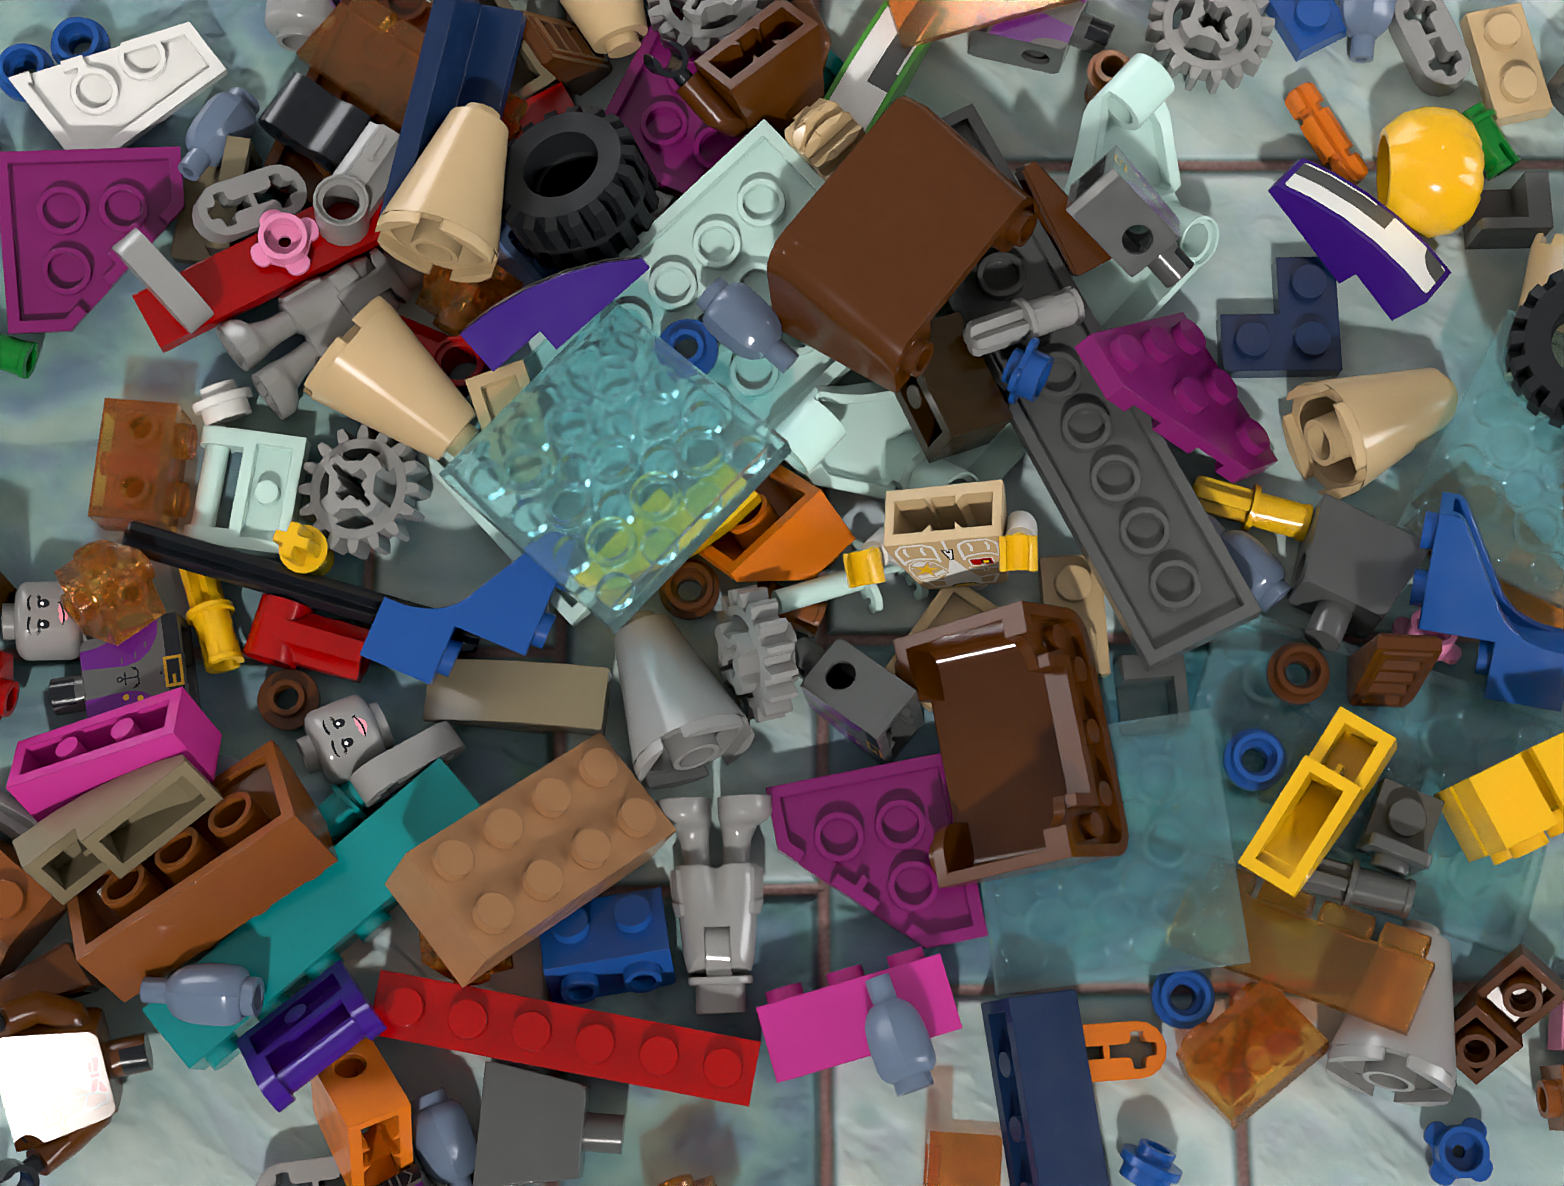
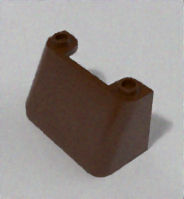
[767,95,1038,394]
[893,601,1129,888]

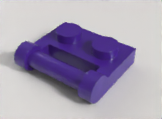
[235,960,387,1113]

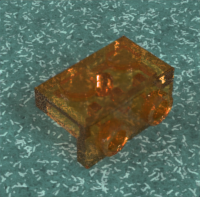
[1176,974,1330,1130]

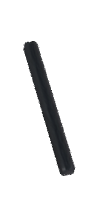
[122,521,481,653]

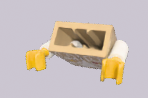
[843,479,1038,591]

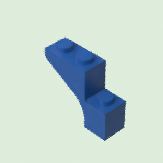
[1409,492,1564,712]
[359,534,581,684]

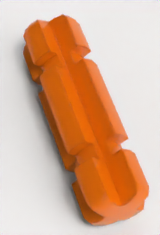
[1285,82,1368,185]

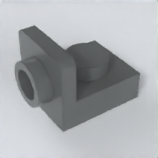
[1354,778,1445,878]

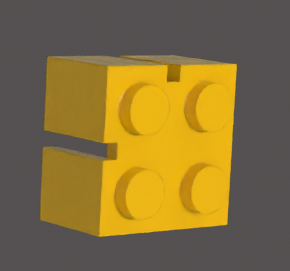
[1433,732,1564,866]

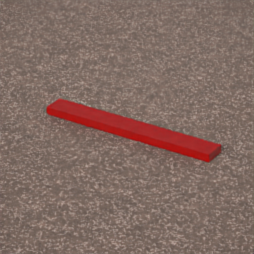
[132,82,575,353]

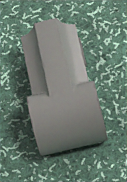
[313,121,400,246]

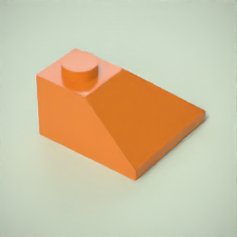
[697,453,856,582]

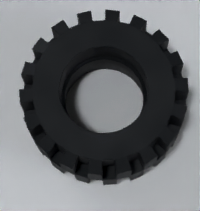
[502,106,659,271]
[1505,269,1564,429]

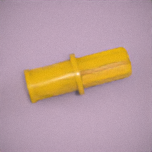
[1192,475,1313,542]
[273,521,335,576]
[179,569,245,674]

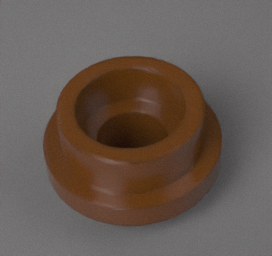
[659,559,720,620]
[1266,642,1330,705]
[257,669,321,731]

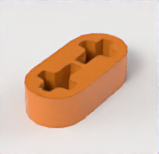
[1082,1021,1167,1082]

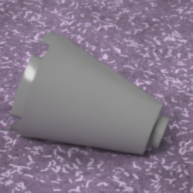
[614,610,755,789]
[1325,920,1457,1107]

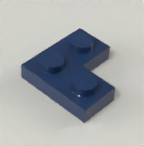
[1216,257,1343,378]

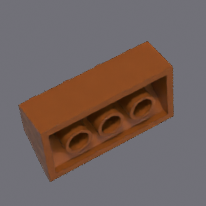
[67,740,338,1003]

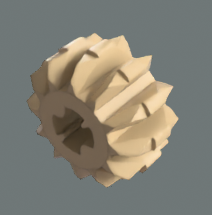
[784,98,866,181]

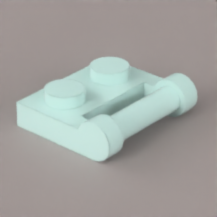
[183,425,311,559]

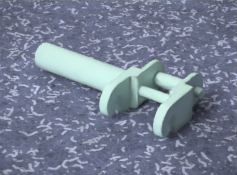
[771,538,929,614]

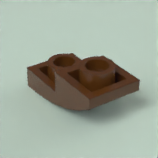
[1454,942,1564,1085]

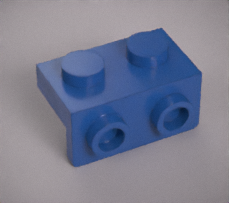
[540,887,676,1004]

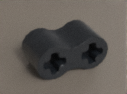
[258,72,378,175]

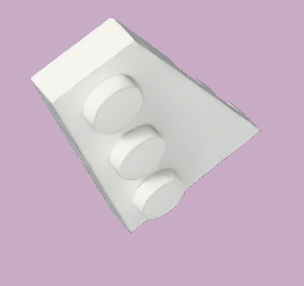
[8,22,227,150]

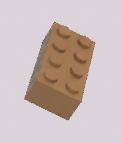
[385,732,677,988]

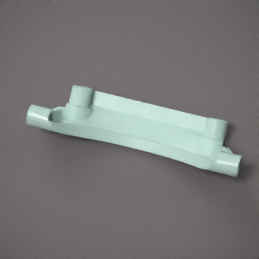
[768,53,1219,499]

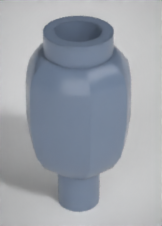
[1339,0,1396,63]
[178,87,260,181]
[696,277,799,374]
[1208,514,1292,613]
[140,963,264,1026]
[865,973,936,1097]
[409,1087,477,1186]

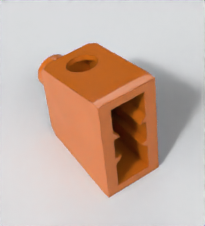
[310,1038,413,1186]

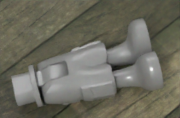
[215,248,429,420]
[655,794,772,1014]

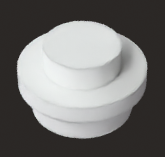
[192,379,253,426]

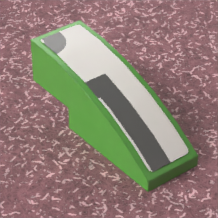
[823,0,948,133]

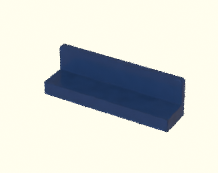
[379,0,527,217]
[981,989,1109,1186]

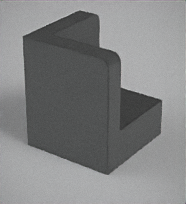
[1463,171,1554,250]
[1113,654,1191,738]

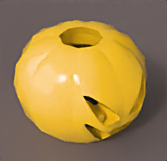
[1376,106,1485,238]

